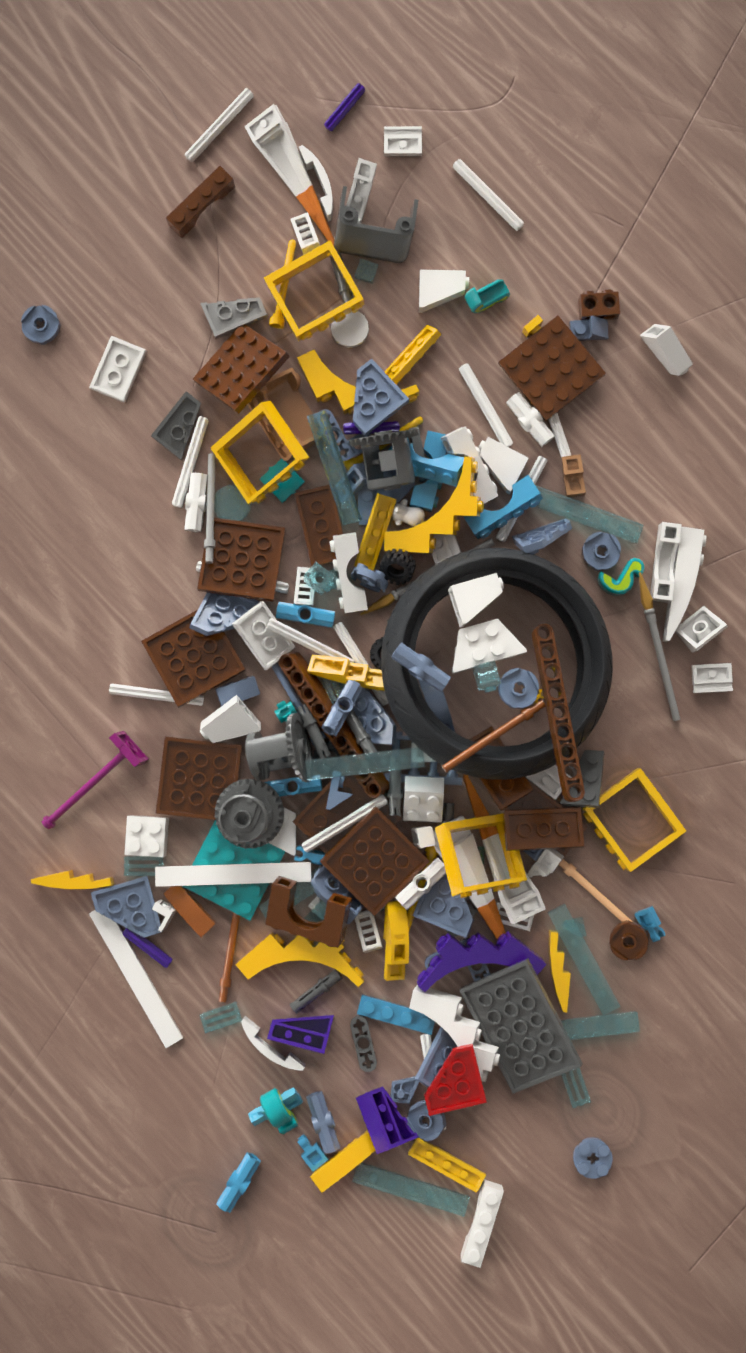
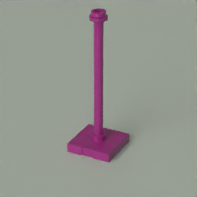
[41,731,149,830]

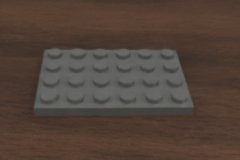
[459,959,583,1094]

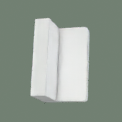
[152,899,176,932]

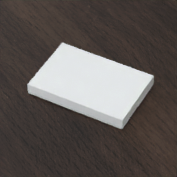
[89,336,147,403]
[232,601,295,670]

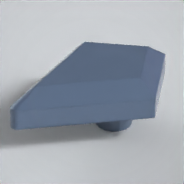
[390,1076,419,1104]

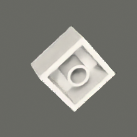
[403,776,444,823]
[125,815,169,857]

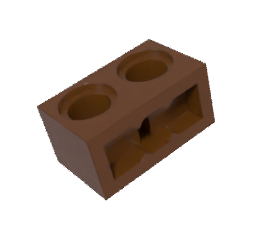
[578,289,620,320]

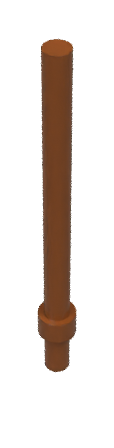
[442,700,546,772]
[219,912,240,1003]

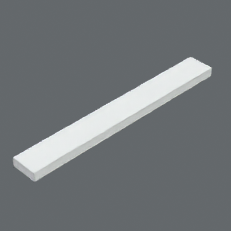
[155,862,311,886]
[89,910,183,1048]

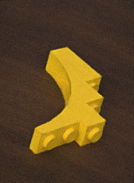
[297,350,419,422]
[384,457,484,553]
[236,932,364,987]

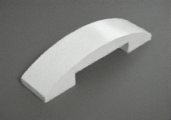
[299,145,333,222]
[346,158,377,224]
[241,1016,306,1071]

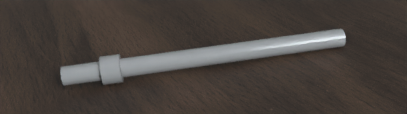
[204,453,216,564]

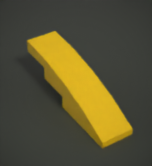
[307,655,385,691]
[31,870,114,889]
[548,930,571,1013]
[310,1130,375,1193]

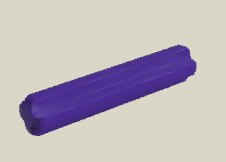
[324,83,365,132]
[343,421,400,434]
[122,928,173,968]

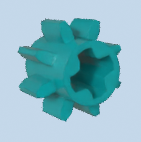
[274,700,298,723]

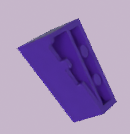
[267,1015,334,1054]
[356,1086,419,1154]

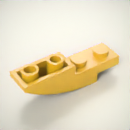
[383,901,409,981]

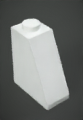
[419,270,469,313]
[640,324,693,376]
[478,437,529,495]
[448,573,504,627]
[200,695,261,743]

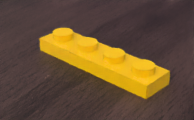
[384,325,441,385]
[354,493,397,571]
[408,1137,486,1193]

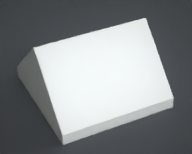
[675,606,728,653]

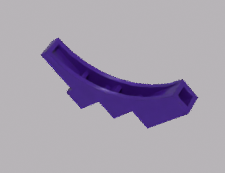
[417,931,546,992]

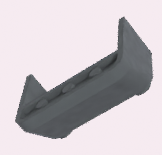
[334,186,419,263]

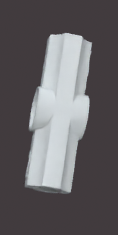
[506,392,555,447]
[185,473,208,532]
[395,857,446,910]

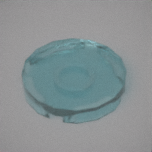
[214,485,251,521]

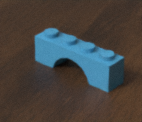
[410,430,446,512]
[389,443,464,487]
[463,475,543,539]

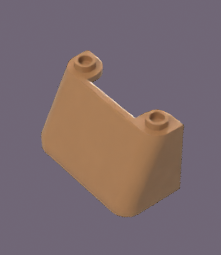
[248,367,333,461]

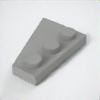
[200,297,268,339]

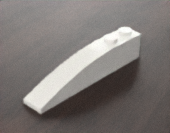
[662,527,706,642]

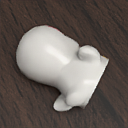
[393,499,425,527]

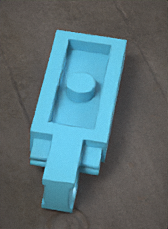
[248,1087,303,1126]

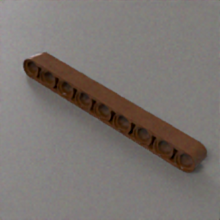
[532,624,585,802]
[279,651,389,798]

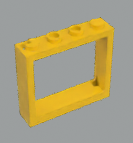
[264,240,365,342]
[210,401,309,504]
[582,768,686,872]
[435,814,527,898]

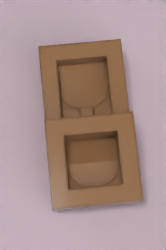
[561,454,586,498]

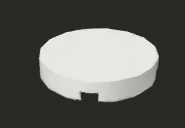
[331,311,369,348]

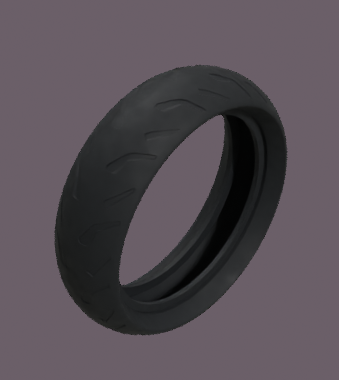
[381,548,613,780]

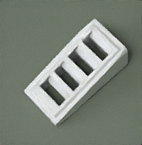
[290,213,320,255]
[294,567,317,606]
[411,826,435,848]
[354,910,383,953]

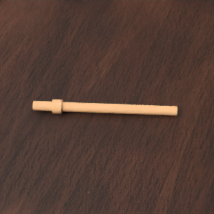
[559,859,633,922]

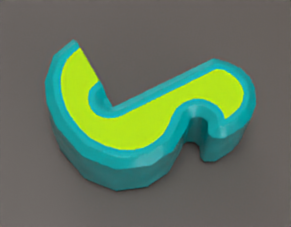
[465,279,510,314]
[597,558,644,596]
[260,1088,298,1135]

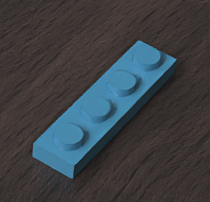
[357,994,435,1035]

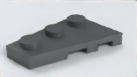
[151,391,201,460]
[560,750,605,808]

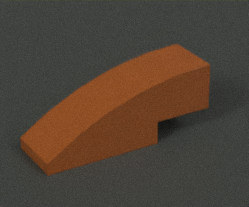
[164,886,217,937]

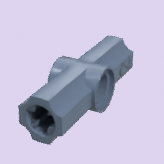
[391,642,451,692]
[321,680,363,736]
[306,1091,340,1154]

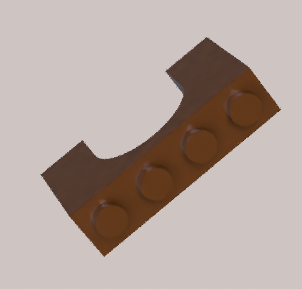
[265,876,352,948]

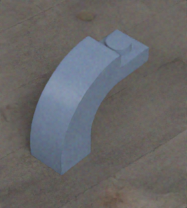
[418,679,455,732]

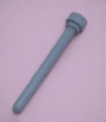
[272,663,326,745]

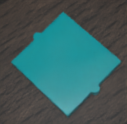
[260,458,305,504]

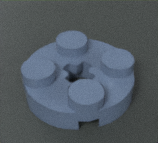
[21,305,61,345]
[582,532,621,571]
[351,563,389,592]
[498,668,539,709]
[311,866,350,904]
[407,1100,446,1141]
[573,1137,613,1179]

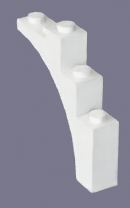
[409,985,500,1106]

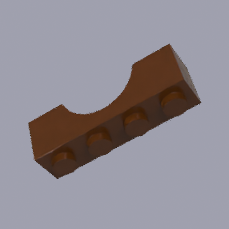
[166,166,235,238]

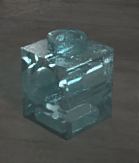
[304,562,334,596]
[472,660,501,693]

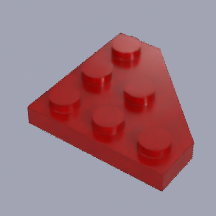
[424,1043,487,1116]

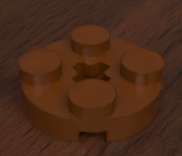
[609,920,649,961]

